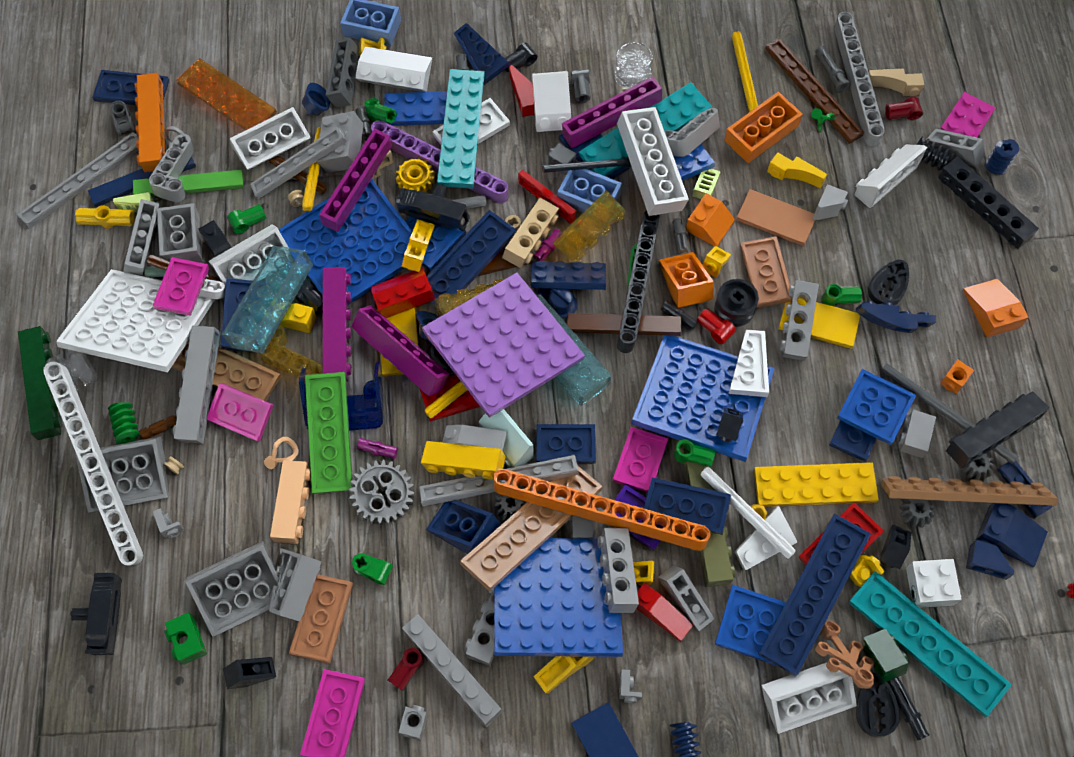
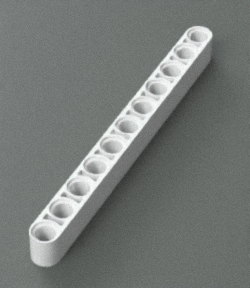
[44,362,143,565]

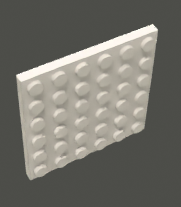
[56,269,215,372]

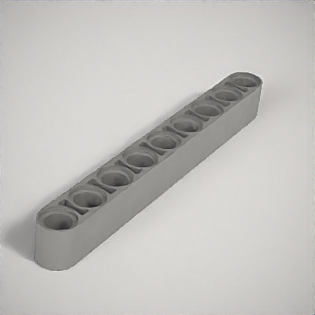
[834,12,884,147]

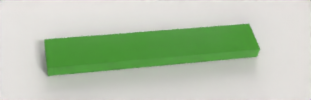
[133,170,244,197]

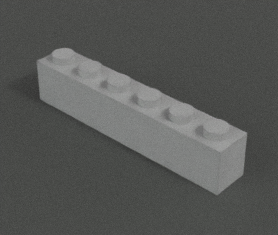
[173,326,221,444]
[402,614,502,728]

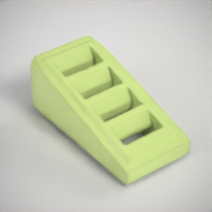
[692,169,720,199]
[113,192,154,212]

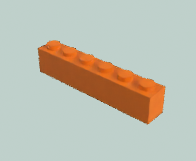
[135,73,165,172]

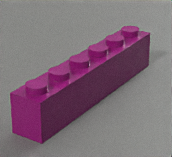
[562,76,662,148]
[320,128,392,232]
[323,267,352,381]
[351,306,449,396]

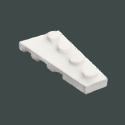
[729,330,769,397]

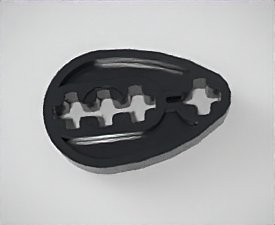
[868,259,909,305]
[856,673,900,738]

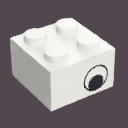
[906,559,962,608]

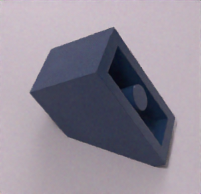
[966,540,1014,580]

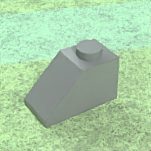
[812,184,848,220]

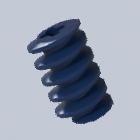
[985,139,1019,175]
[669,722,701,757]

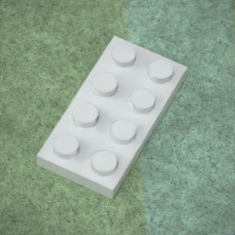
[432,98,510,145]

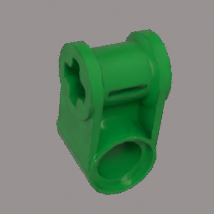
[352,553,393,585]

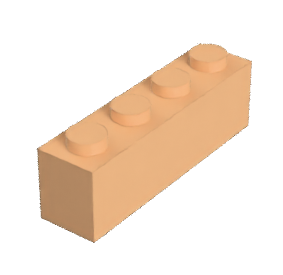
[270,460,311,544]

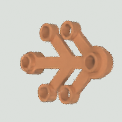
[815,620,874,689]

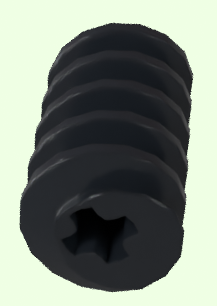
[917,136,955,171]

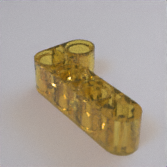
[257,324,323,381]

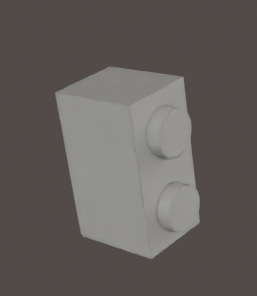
[898,410,936,458]

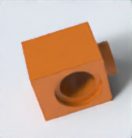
[940,359,974,394]

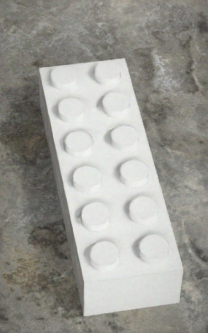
[617,107,689,216]

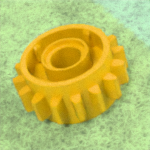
[396,158,435,193]

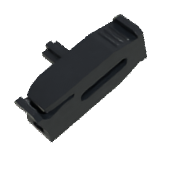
[396,184,470,231]
[70,573,122,655]

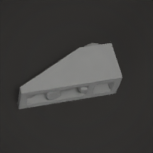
[926,129,985,167]
[442,425,507,451]
[658,565,714,631]

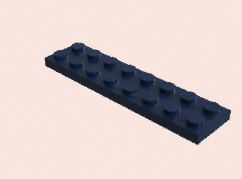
[758,513,871,676]

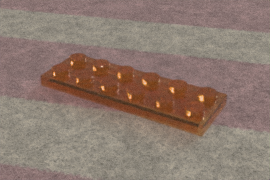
[176,58,277,130]

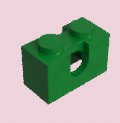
[164,612,207,665]

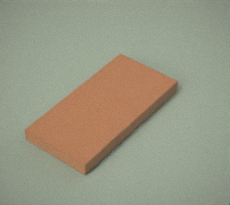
[736,189,815,246]
[740,236,792,308]
[289,575,353,664]

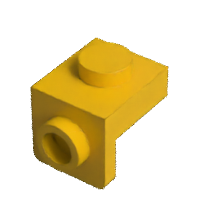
[359,38,386,56]

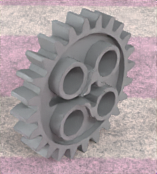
[349,460,414,525]

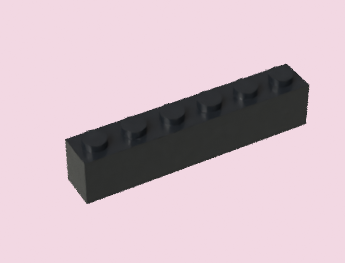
[946,391,1050,469]

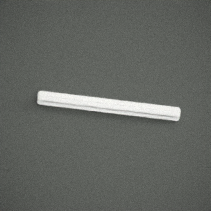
[700,467,796,558]

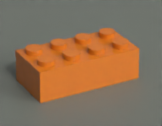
[724,91,803,163]

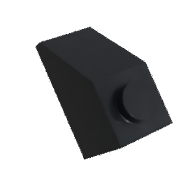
[198,220,232,257]
[716,407,743,442]
[881,524,912,569]
[223,657,277,689]

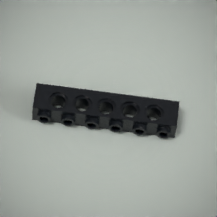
[938,157,1039,249]

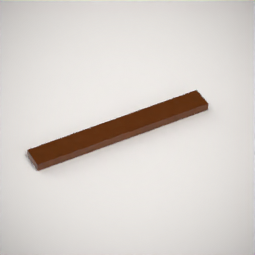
[765,38,864,144]

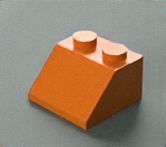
[686,193,735,247]

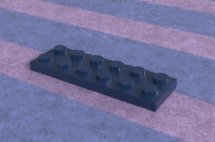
[427,210,517,312]

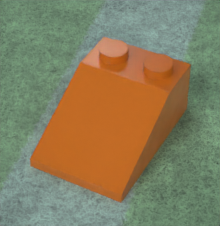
[659,252,714,308]
[963,279,1029,337]

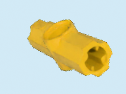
[75,205,135,229]

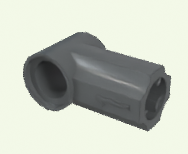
[571,69,591,103]

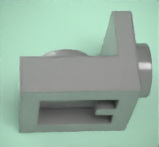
[153,508,184,539]
[619,669,642,703]

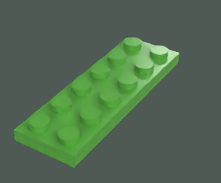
[305,372,353,494]

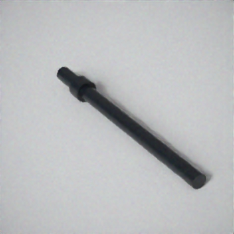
[542,156,632,173]

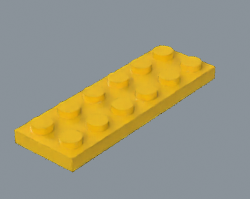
[754,462,879,507]

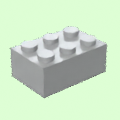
[316,111,363,173]
[157,203,203,262]

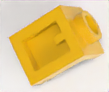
[703,246,731,277]
[849,554,884,587]

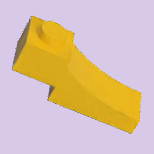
[767,153,827,189]
[401,219,435,272]
[534,656,595,693]

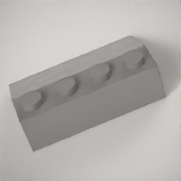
[75,436,169,513]
[185,541,279,637]

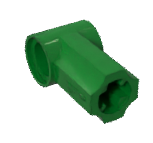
[364,98,397,124]
[227,204,267,234]
[821,284,862,306]
[674,440,715,468]

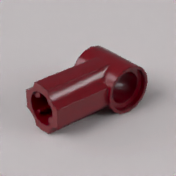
[885,97,923,120]
[387,648,424,691]

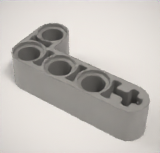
[664,108,720,157]
[149,134,194,202]

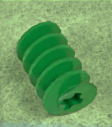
[107,402,140,445]

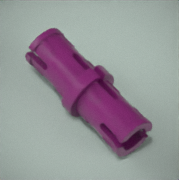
[533,228,564,261]
[357,437,398,459]

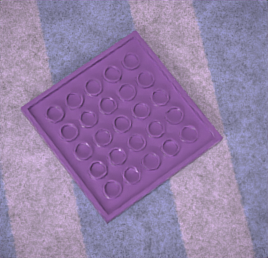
[422,273,585,418]

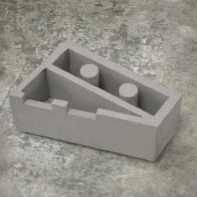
[269,548,321,621]

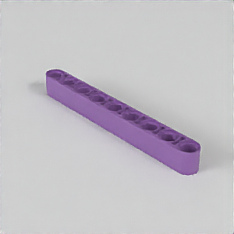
[371,121,509,203]

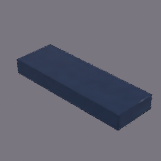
[997,460,1053,518]

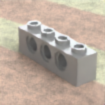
[123,199,159,276]
[780,280,819,361]
[598,528,639,613]
[464,588,494,667]

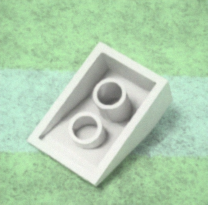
[532,71,571,132]

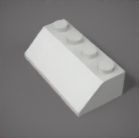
[356,47,432,92]
[230,107,311,170]
[854,144,927,208]
[209,224,295,285]
[761,661,857,734]

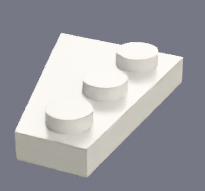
[734,506,797,570]

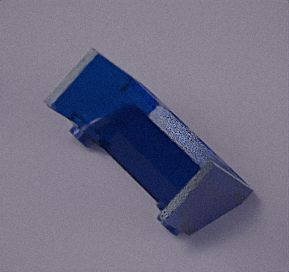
[298,362,384,431]

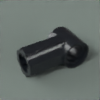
[505,43,538,72]
[291,279,323,315]

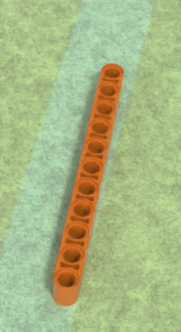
[493,469,710,551]

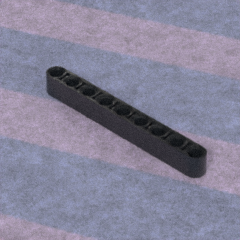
[617,210,660,353]

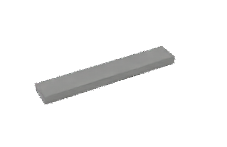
[250,126,347,199]

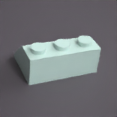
[479,409,533,468]

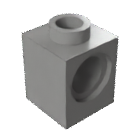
[398,705,428,741]

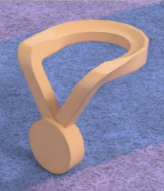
[264,437,299,469]

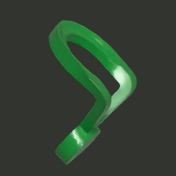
[811,108,837,133]

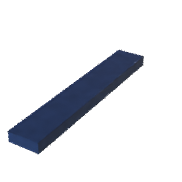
[88,156,196,207]

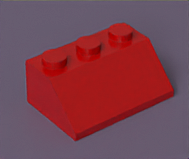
[371,267,435,318]

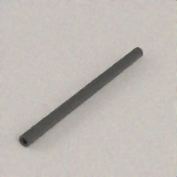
[881,363,1019,464]

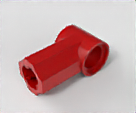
[697,308,736,345]

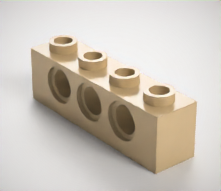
[502,198,559,269]

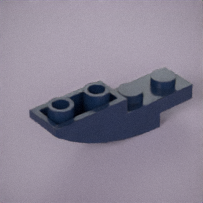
[856,301,936,333]

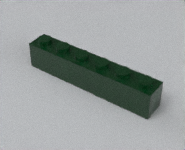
[18,326,63,440]

